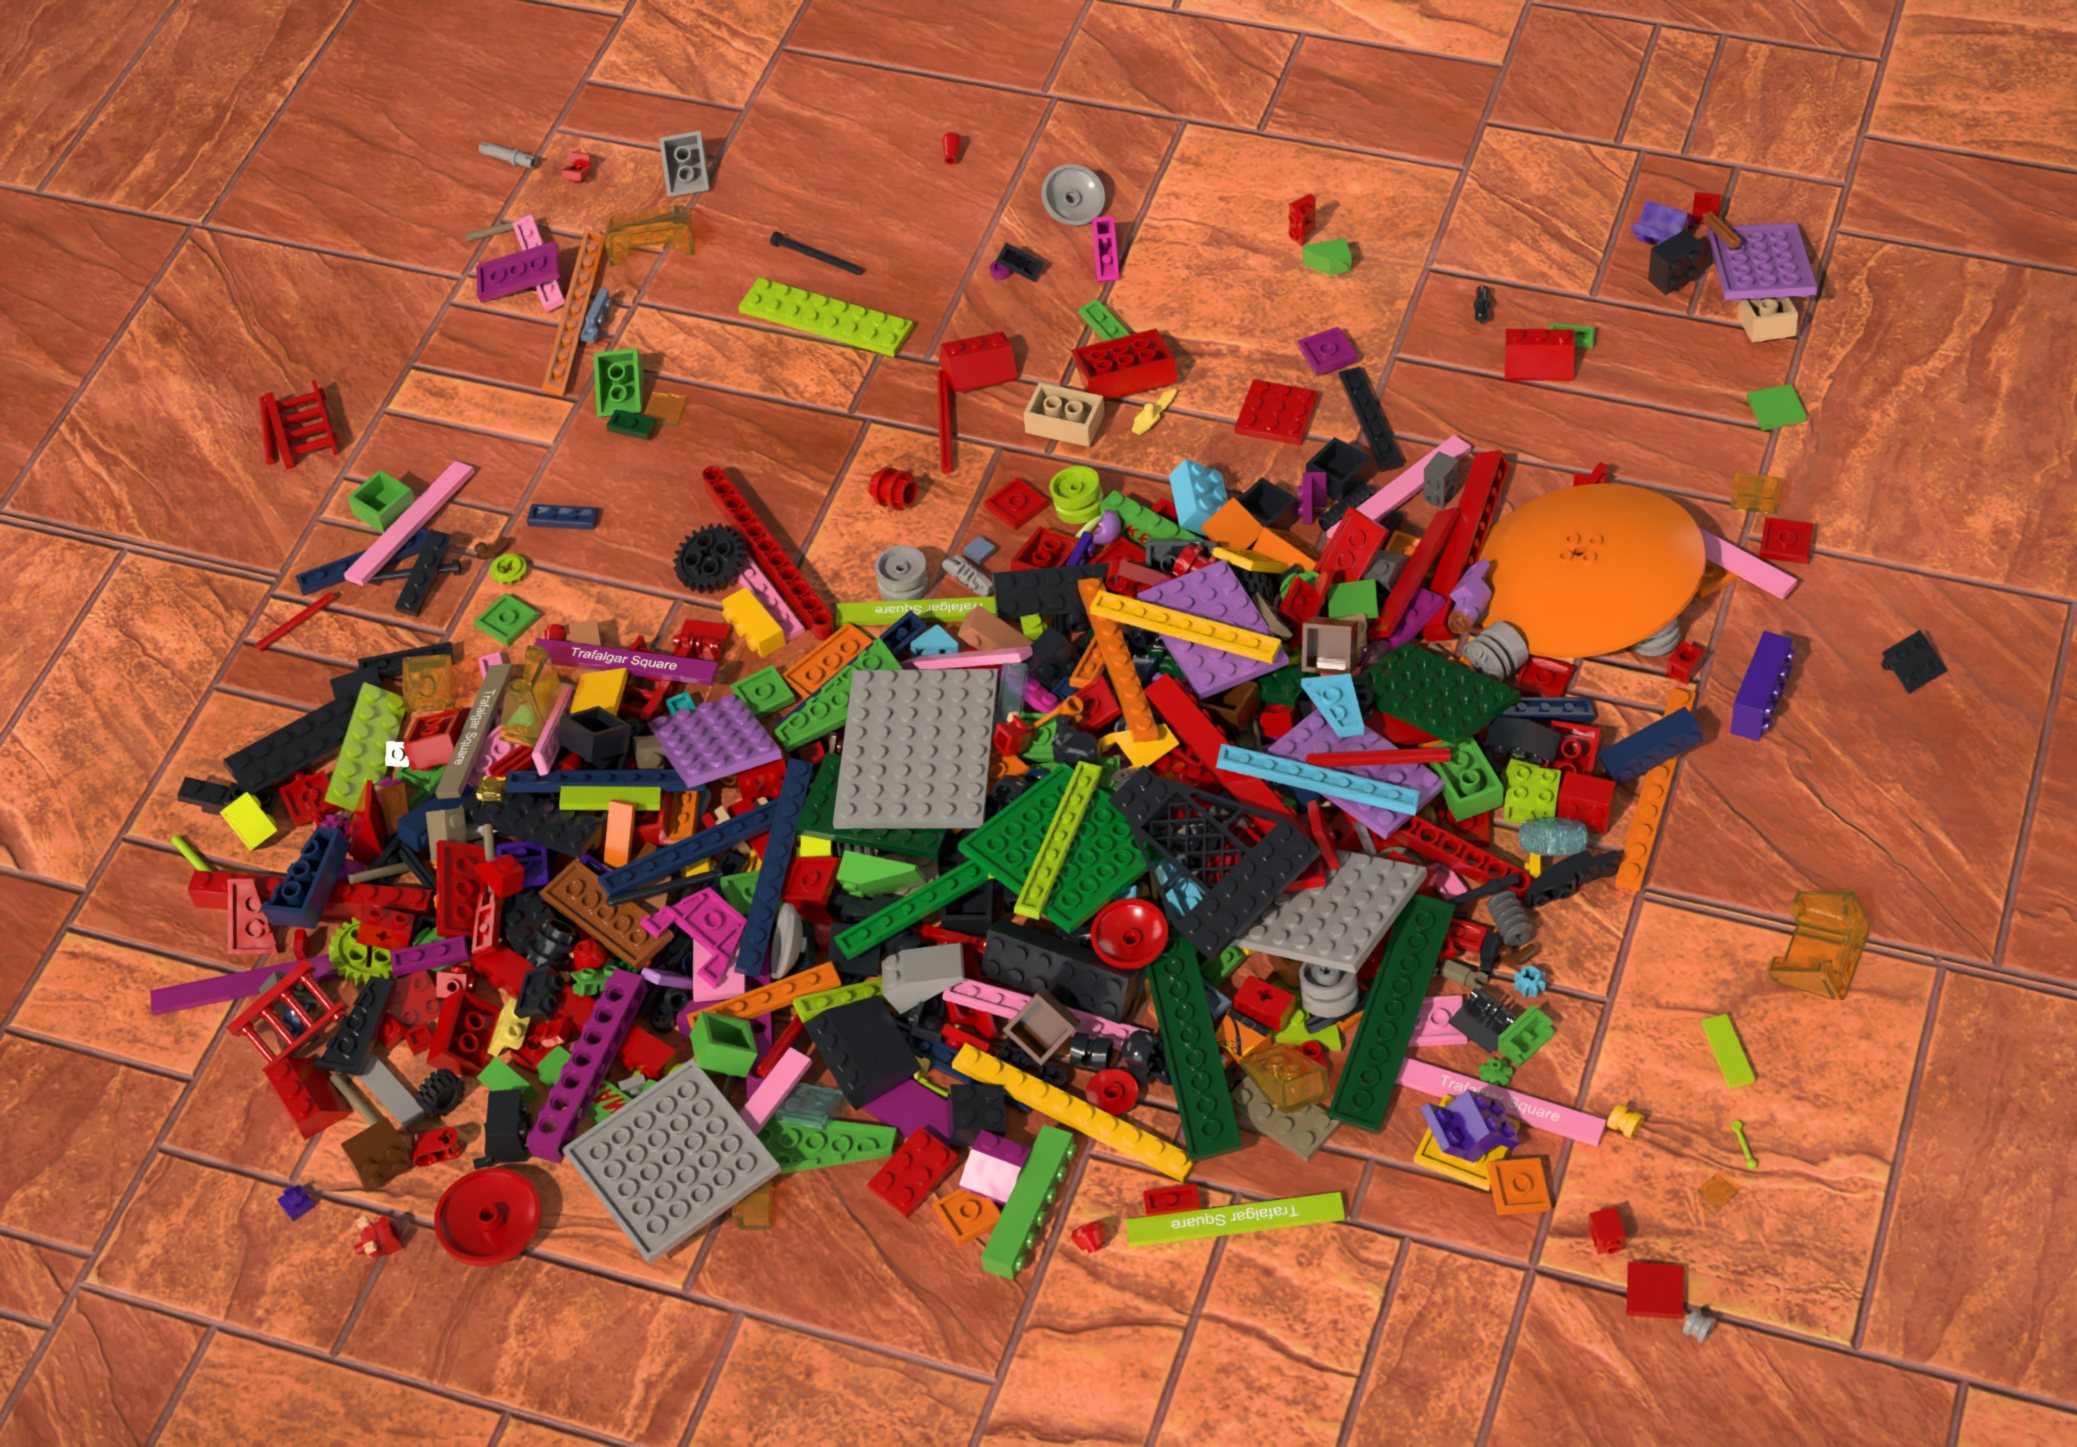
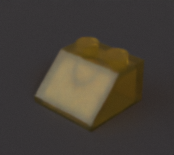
[403,654,458,713]

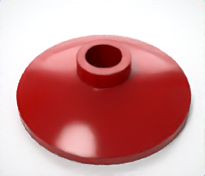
[1086,1069,1138,1116]

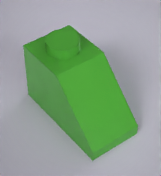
[1302,238,1352,276]

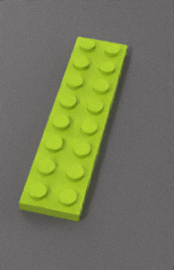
[738,277,914,357]

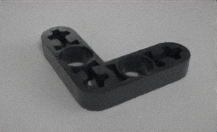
[997,1036,1068,1091]

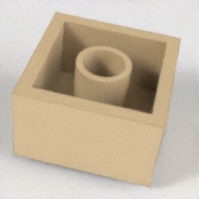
[1738,296,1798,342]

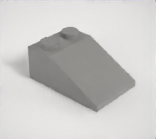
[659,131,710,198]
[882,943,965,1014]

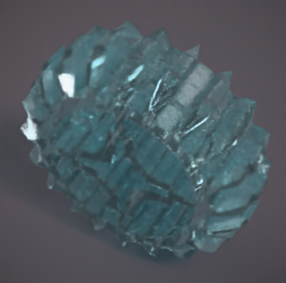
[1518,816,1588,857]

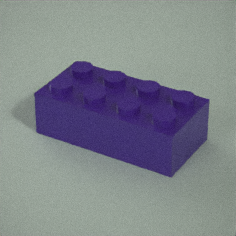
[1730,631,1795,742]

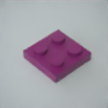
[1298,327,1357,376]

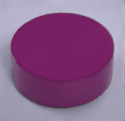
[990,260,1012,280]

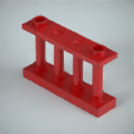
[264,379,340,470]
[618,634,692,732]
[226,959,349,1072]

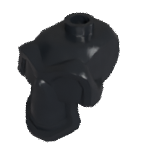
[1051,714,1102,769]
[984,775,1031,823]
[1122,1030,1172,1085]

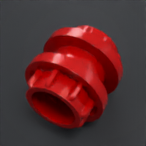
[869,467,918,511]
[1172,545,1219,578]

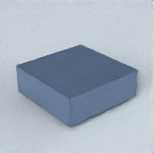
[963,536,996,565]

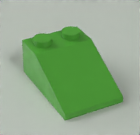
[593,348,644,418]
[1429,736,1504,822]
[836,850,928,898]

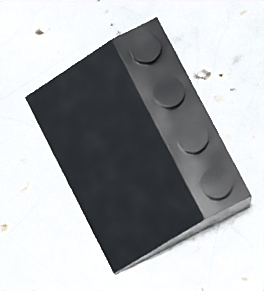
[803,995,922,1111]

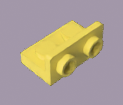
[487,997,531,1057]

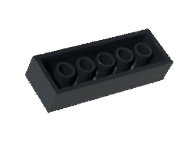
[980,918,1141,1024]

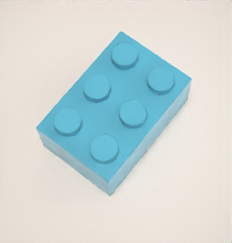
[1169,459,1228,539]

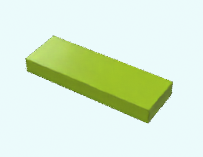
[1701,1014,1755,1089]

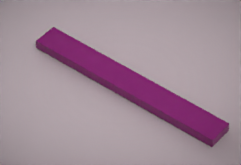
[150,954,346,1016]

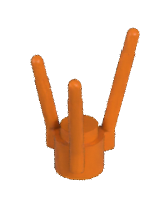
[1028,695,1083,729]

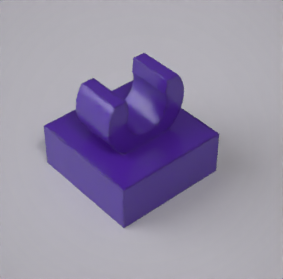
[277,1185,315,1222]

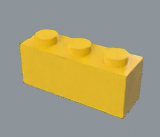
[722,587,786,658]

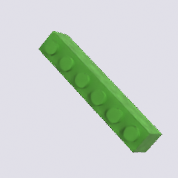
[981,1124,1077,1280]

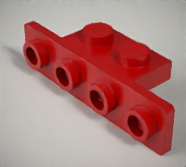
[1277,568,1335,649]
[943,951,997,1043]

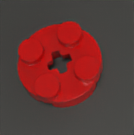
[510,1022,563,1073]

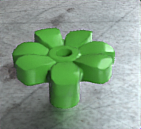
[1478,1058,1513,1086]

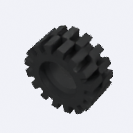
[415,1068,466,1118]

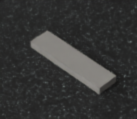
[357,1052,428,1131]

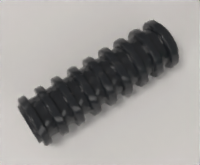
[1318,483,1375,533]

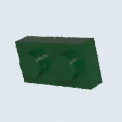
[606,409,657,440]

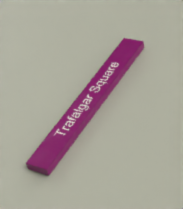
[530,638,719,686]

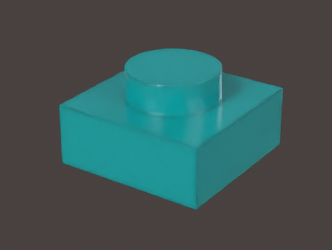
[665,691,696,715]

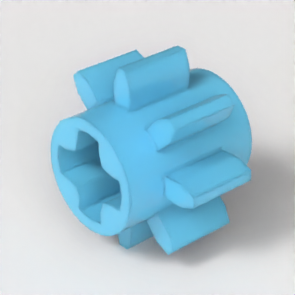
[1514,965,1546,998]

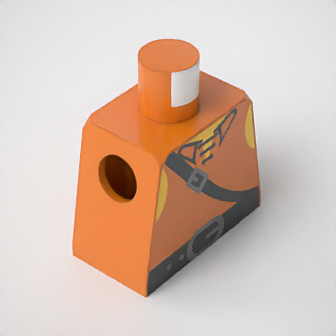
[1215,1009,1272,1071]

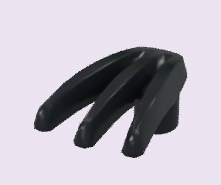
[473,1123,494,1170]

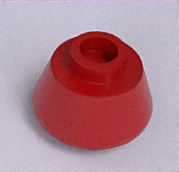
[573,939,607,971]
[1071,1220,1106,1254]

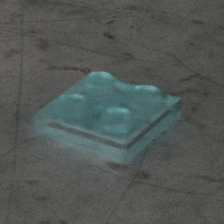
[776,1083,844,1130]

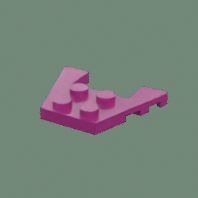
[640,887,747,989]

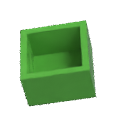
[347,469,415,533]
[690,1011,758,1078]

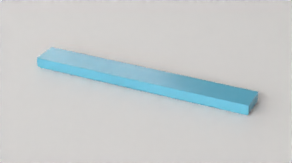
[1216,744,1420,816]

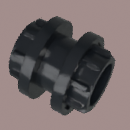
[526,919,577,971]

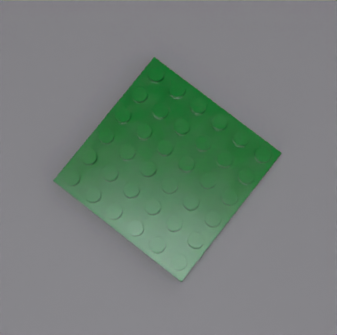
[958,763,1175,934]

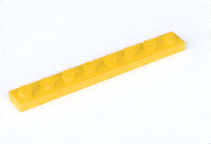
[1090,590,1281,664]

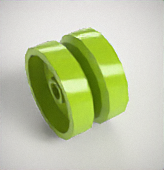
[1049,466,1105,524]

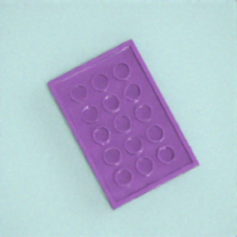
[1707,222,1817,301]
[1137,559,1289,700]
[647,695,782,788]
[1267,708,1445,840]

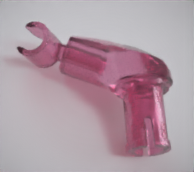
[1356,628,1390,673]

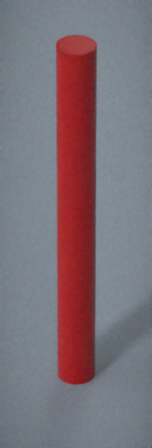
[259,396,275,465]
[255,592,336,651]

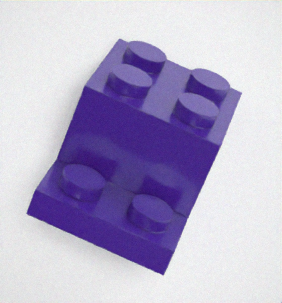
[1630,200,1696,245]
[496,841,554,888]
[1421,1089,1520,1163]

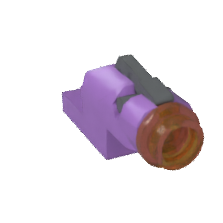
[1448,558,1492,634]

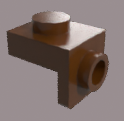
[812,730,845,755]

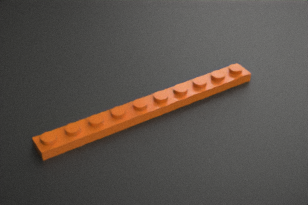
[541,229,606,396]
[1078,577,1159,743]
[1615,688,1696,892]

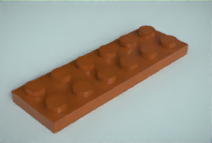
[539,859,674,971]

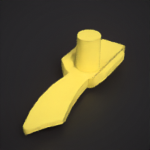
[1132,389,1177,435]

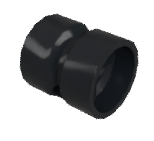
[881,927,930,955]
[1070,1032,1114,1071]

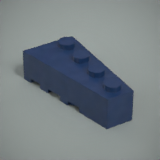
[260,827,351,929]

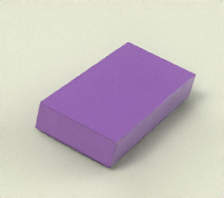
[641,967,693,989]

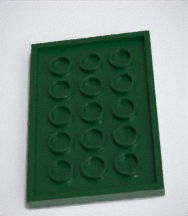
[1352,642,1521,746]
[794,753,950,860]

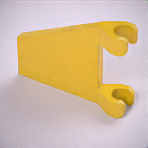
[1099,724,1180,769]

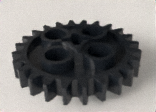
[673,523,747,594]

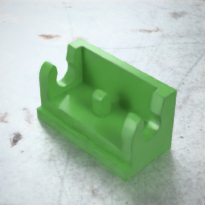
[1498,1004,1555,1068]
[477,1057,539,1105]

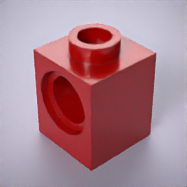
[1666,641,1704,685]
[1260,704,1300,737]
[1588,1207,1626,1255]

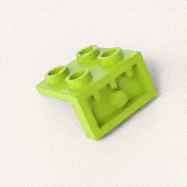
[1504,765,1561,828]

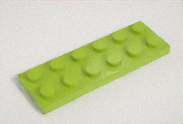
[324,682,409,812]

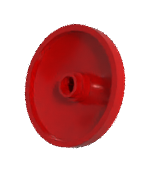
[434,1168,542,1267]

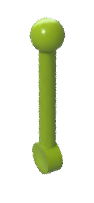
[917,1078,948,1098]
[1731,1120,1757,1169]

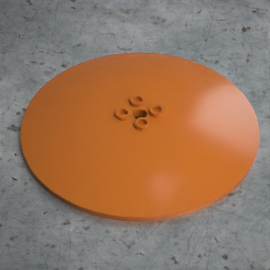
[1478,483,1706,658]

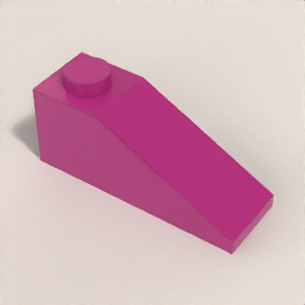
[1092,216,1119,282]

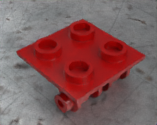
[672,619,731,662]
[388,970,443,1031]

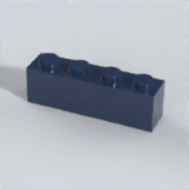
[1597,706,1704,787]
[397,783,475,853]

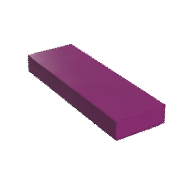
[390,935,469,977]

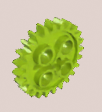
[329,917,410,985]

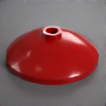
[1091,898,1169,969]

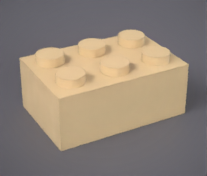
[1023,382,1105,447]

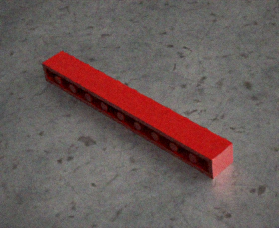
[1419,450,1510,642]
[1143,673,1314,843]
[187,870,437,926]
[468,943,681,1082]

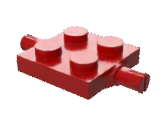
[279,770,341,828]

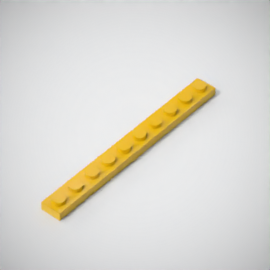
[952,1043,1195,1182]

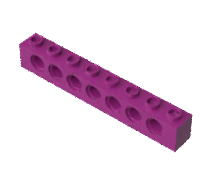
[526,968,648,1164]

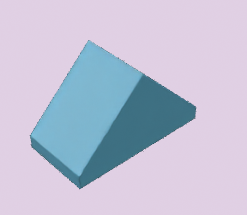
[910,624,959,656]

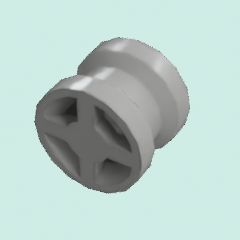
[1682,1309,1716,1344]

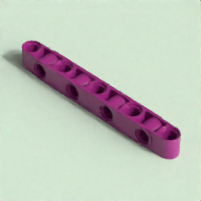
[743,924,775,1102]

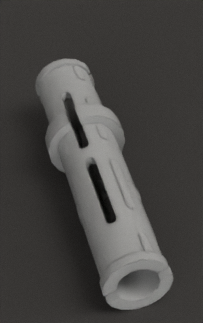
[479,141,538,169]

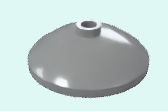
[1041,164,1105,226]
[770,903,807,979]

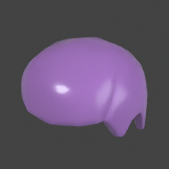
[1093,509,1121,545]

